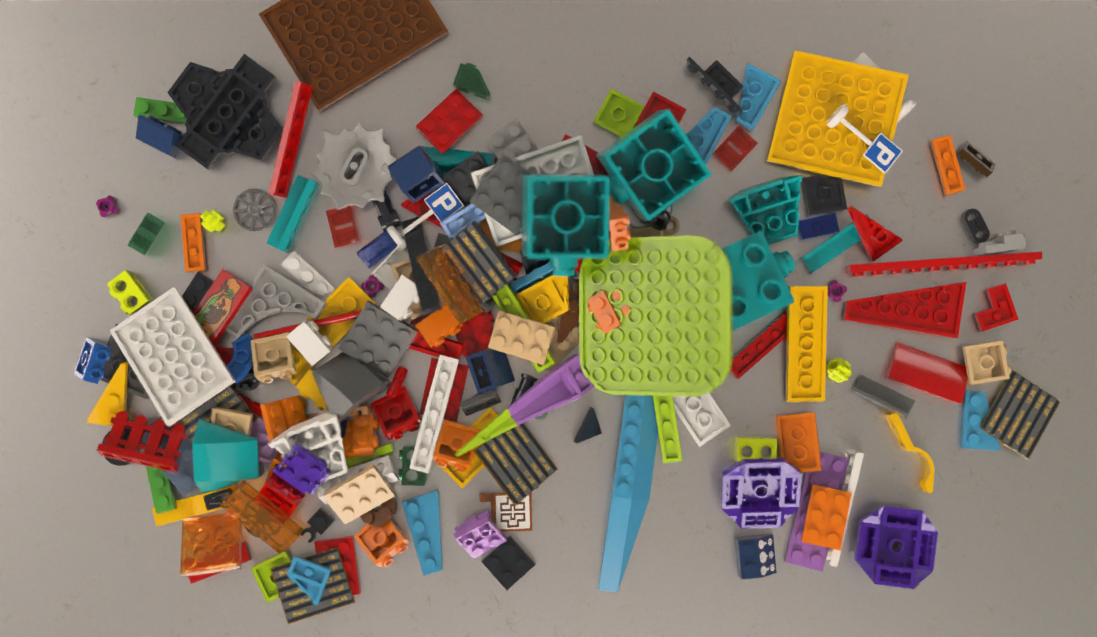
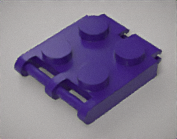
[273,442,331,495]

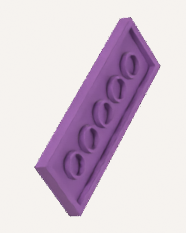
[784,452,849,571]

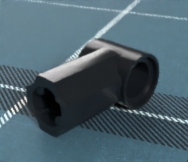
[372,191,402,232]

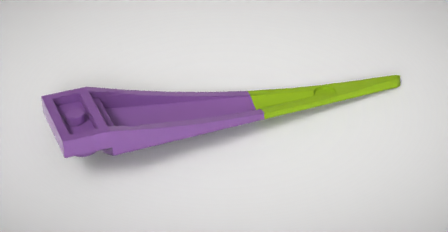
[455,354,594,456]

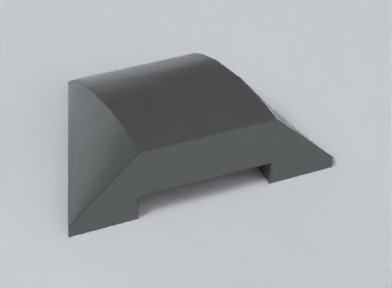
[312,352,391,423]

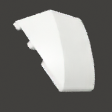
[268,413,348,481]

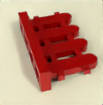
[96,411,188,473]

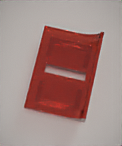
[712,124,758,171]
[326,206,361,248]

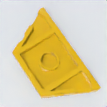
[516,275,569,323]

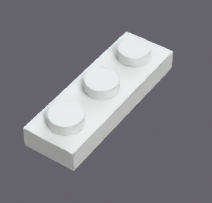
[281,251,336,301]

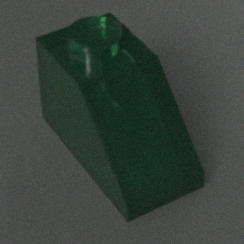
[453,63,491,101]

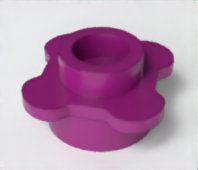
[96,196,118,217]
[361,275,384,298]
[827,280,847,302]

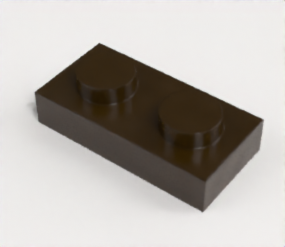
[957,140,996,177]

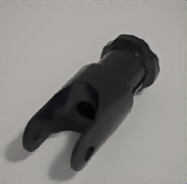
[651,204,673,231]
[510,373,538,405]

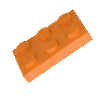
[776,412,822,472]
[801,484,852,551]

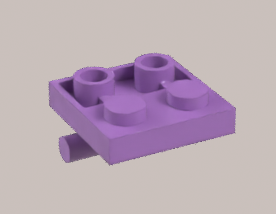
[454,510,507,559]

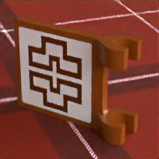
[479,492,532,532]

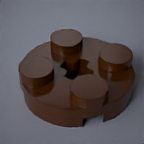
[360,496,397,527]

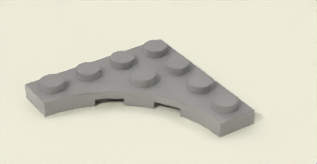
[225,264,327,339]

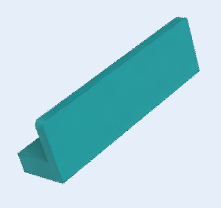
[420,146,494,175]
[267,175,319,253]
[799,214,869,274]

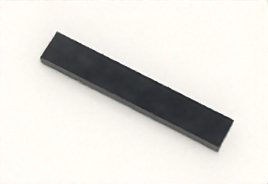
[401,216,442,316]

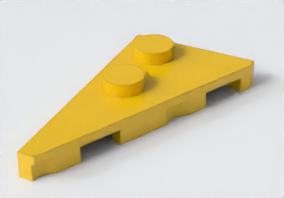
[87,362,128,426]

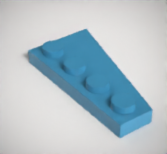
[401,490,443,576]

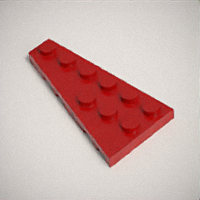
[843,282,967,339]

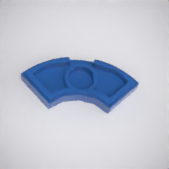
[226,333,253,384]

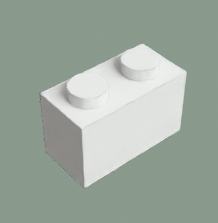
[380,275,419,321]
[286,319,332,366]

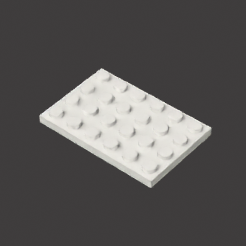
[471,135,594,247]
[109,287,235,426]

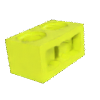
[107,270,153,315]
[735,437,777,461]

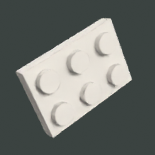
[673,393,731,447]

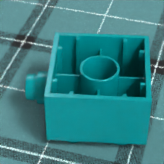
[596,109,712,221]
[522,175,610,276]
[722,230,796,331]

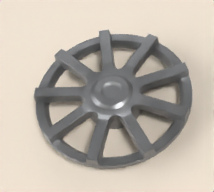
[233,189,276,231]

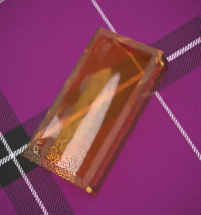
[220,480,303,553]

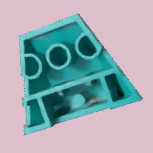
[728,175,802,245]
[192,418,260,494]

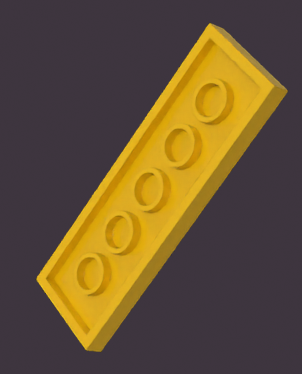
[288,277,377,385]
[785,286,828,402]

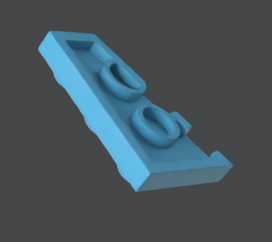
[736,63,781,131]

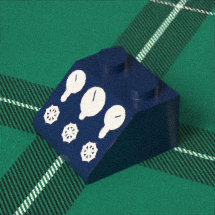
[734,534,777,580]

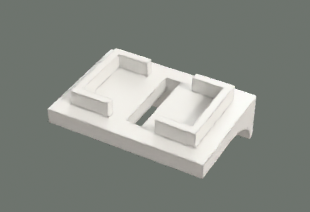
[372,246,409,291]

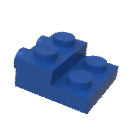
[74,337,111,384]

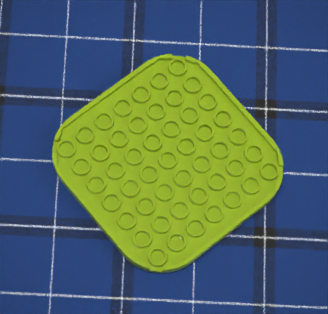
[579,236,732,396]

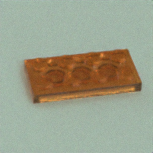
[416,247,483,324]

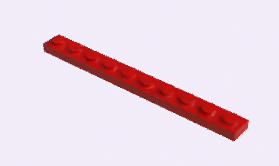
[845,252,1043,277]

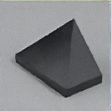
[573,407,602,443]

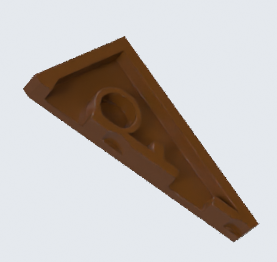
[556,277,579,344]

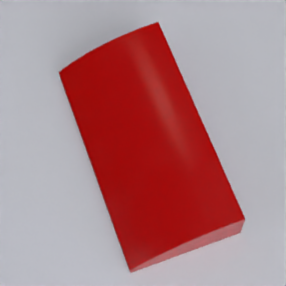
[884,342,968,404]

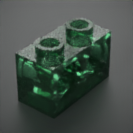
[127,212,165,255]
[398,445,427,486]

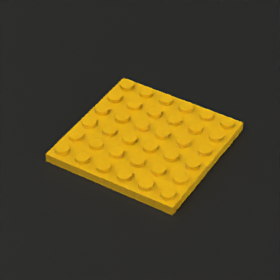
[767,50,909,187]

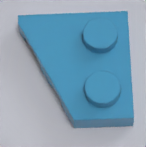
[287,555,332,606]

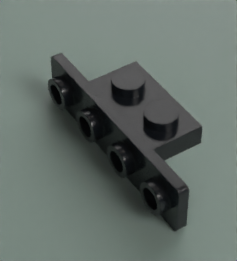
[687,57,743,117]

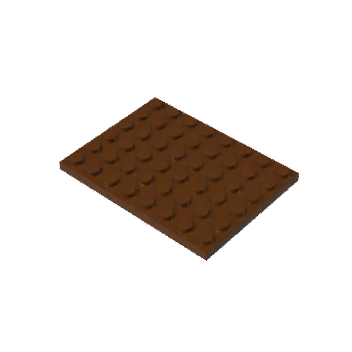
[259,0,449,112]

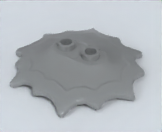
[309,122,398,210]

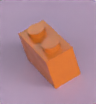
[416,303,463,347]

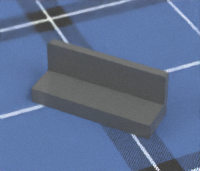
[851,375,915,419]

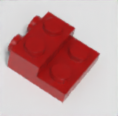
[455,309,495,358]
[371,386,422,441]
[254,473,305,522]

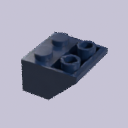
[135,114,182,158]
[388,146,445,203]
[466,349,515,394]

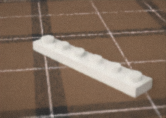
[409,355,459,473]
[827,451,864,567]

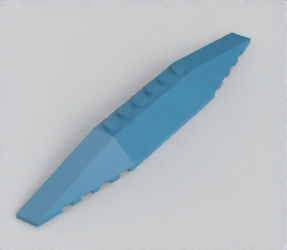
[598,395,658,592]

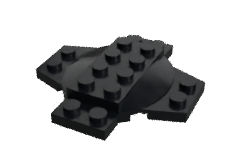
[167,54,283,170]

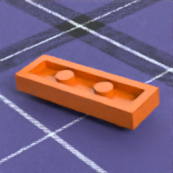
[930,135,966,196]
[180,213,206,272]

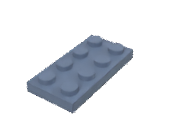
[141,416,197,497]

